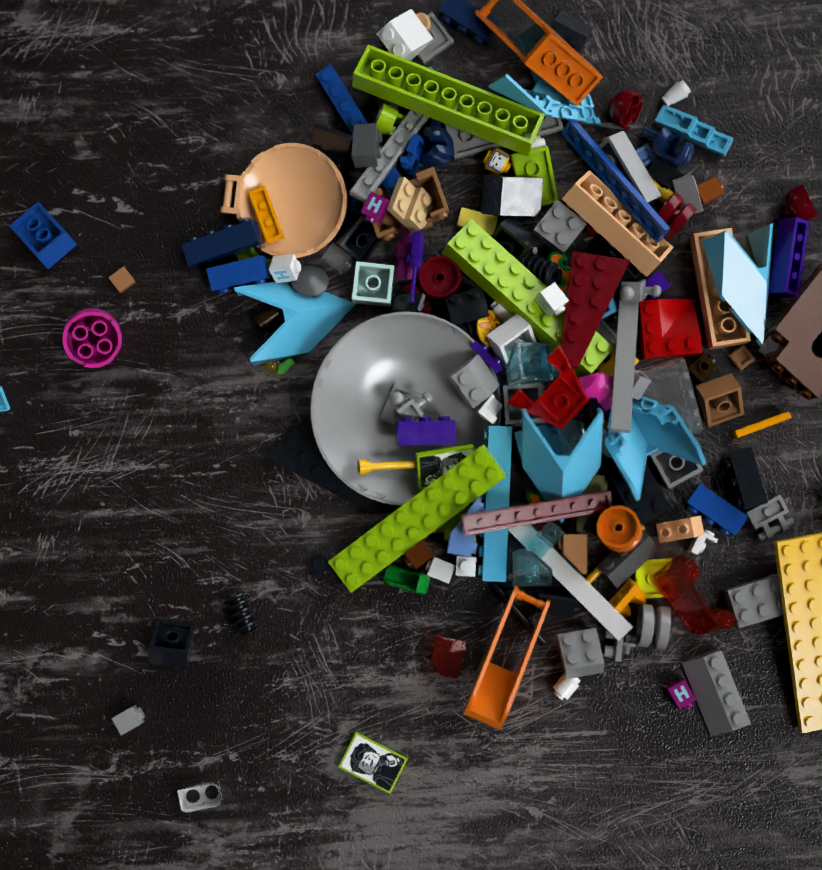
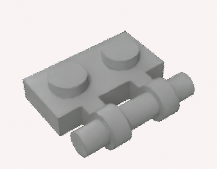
[745,495,795,541]

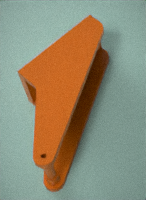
[474,0,603,106]
[463,584,551,730]

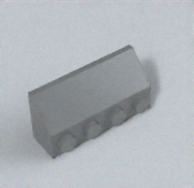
[598,131,662,205]
[681,649,751,736]

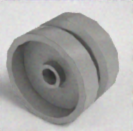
[636,604,671,649]

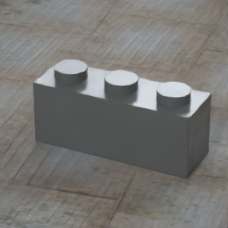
[597,530,659,588]

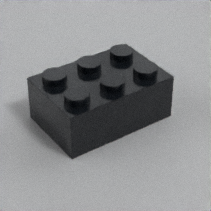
[720,447,768,510]
[606,464,672,525]

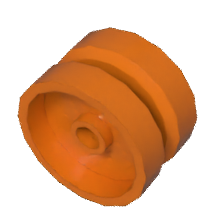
[597,506,642,553]

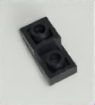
[648,158,685,191]
[388,293,426,314]

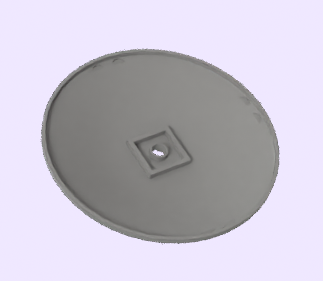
[310,312,502,505]

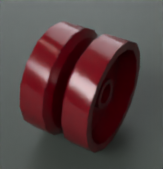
[657,192,697,242]
[419,256,461,303]

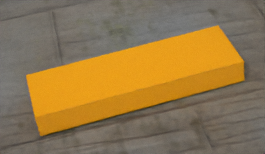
[248,185,285,245]
[732,411,792,439]

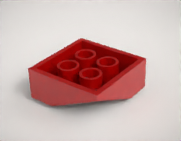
[638,299,703,361]

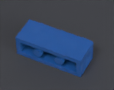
[206,255,270,294]
[684,484,748,536]

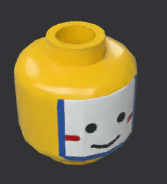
[483,147,512,175]

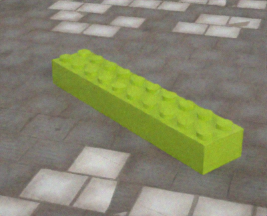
[352,45,545,156]
[442,219,614,377]
[328,444,508,593]

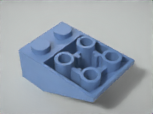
[447,498,484,557]

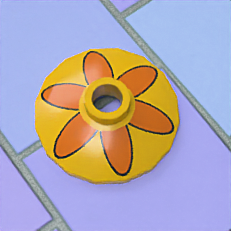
[476,310,503,348]

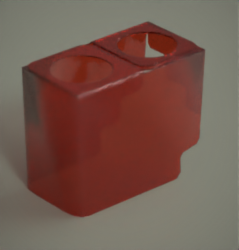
[430,634,467,679]

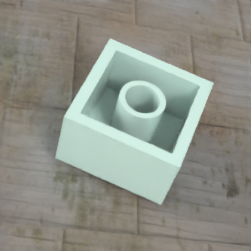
[352,261,395,307]

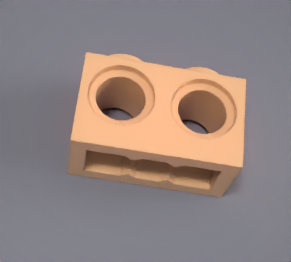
[656,516,705,543]

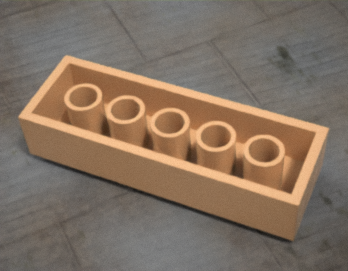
[562,170,673,277]
[690,228,751,350]

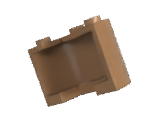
[372,166,449,241]

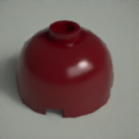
[608,90,644,130]
[783,184,818,221]

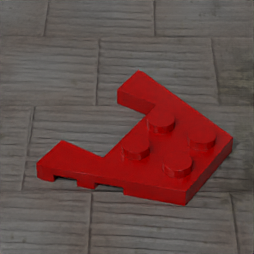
[507,346,590,429]

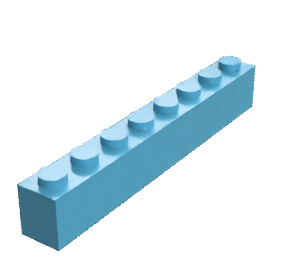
[478,426,512,582]

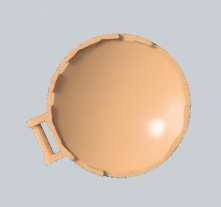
[220,143,347,258]

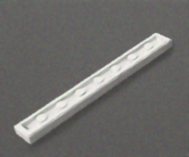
[508,524,633,641]

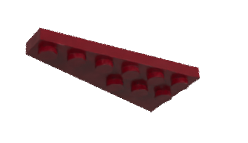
[560,252,630,368]

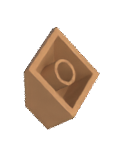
[696,373,744,427]
[556,534,587,574]

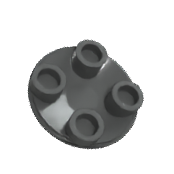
[291,265,329,298]

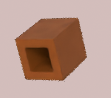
[697,177,724,207]

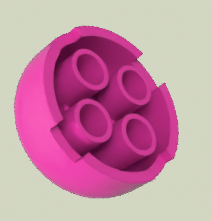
[63,308,122,368]

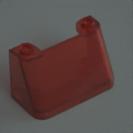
[654,554,739,635]

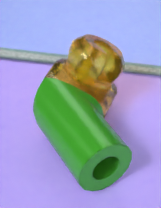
[266,357,295,375]

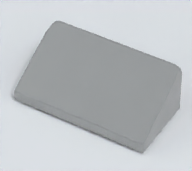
[672,174,703,214]

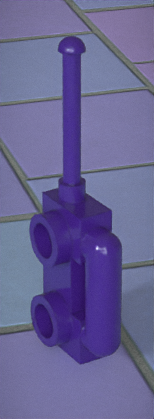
[407,231,424,303]

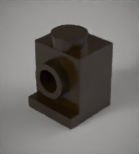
[685,354,717,384]

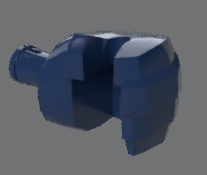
[420,118,454,168]
[640,126,695,168]

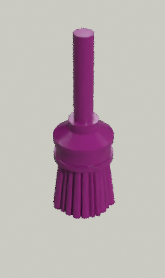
[394,223,419,280]

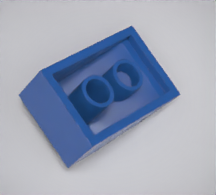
[10,202,77,269]

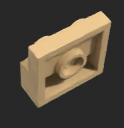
[387,177,433,231]

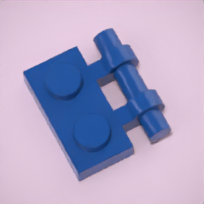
[400,133,430,178]

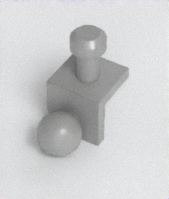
[620,279,661,302]
[389,392,433,417]

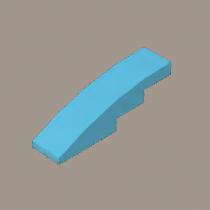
[655,104,733,157]

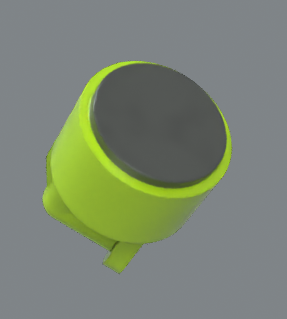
[371,103,405,137]

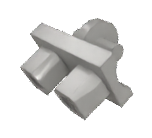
[603,629,636,662]

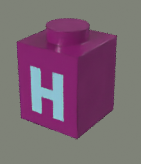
[361,191,390,224]
[665,678,696,710]

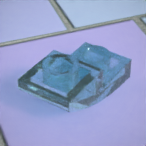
[525,521,564,561]

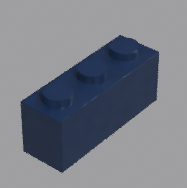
[438,0,499,46]

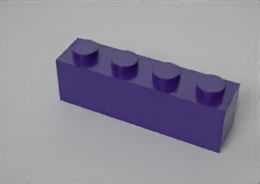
[768,217,810,297]

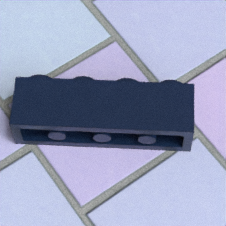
[181,218,263,268]

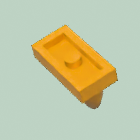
[609,577,646,617]

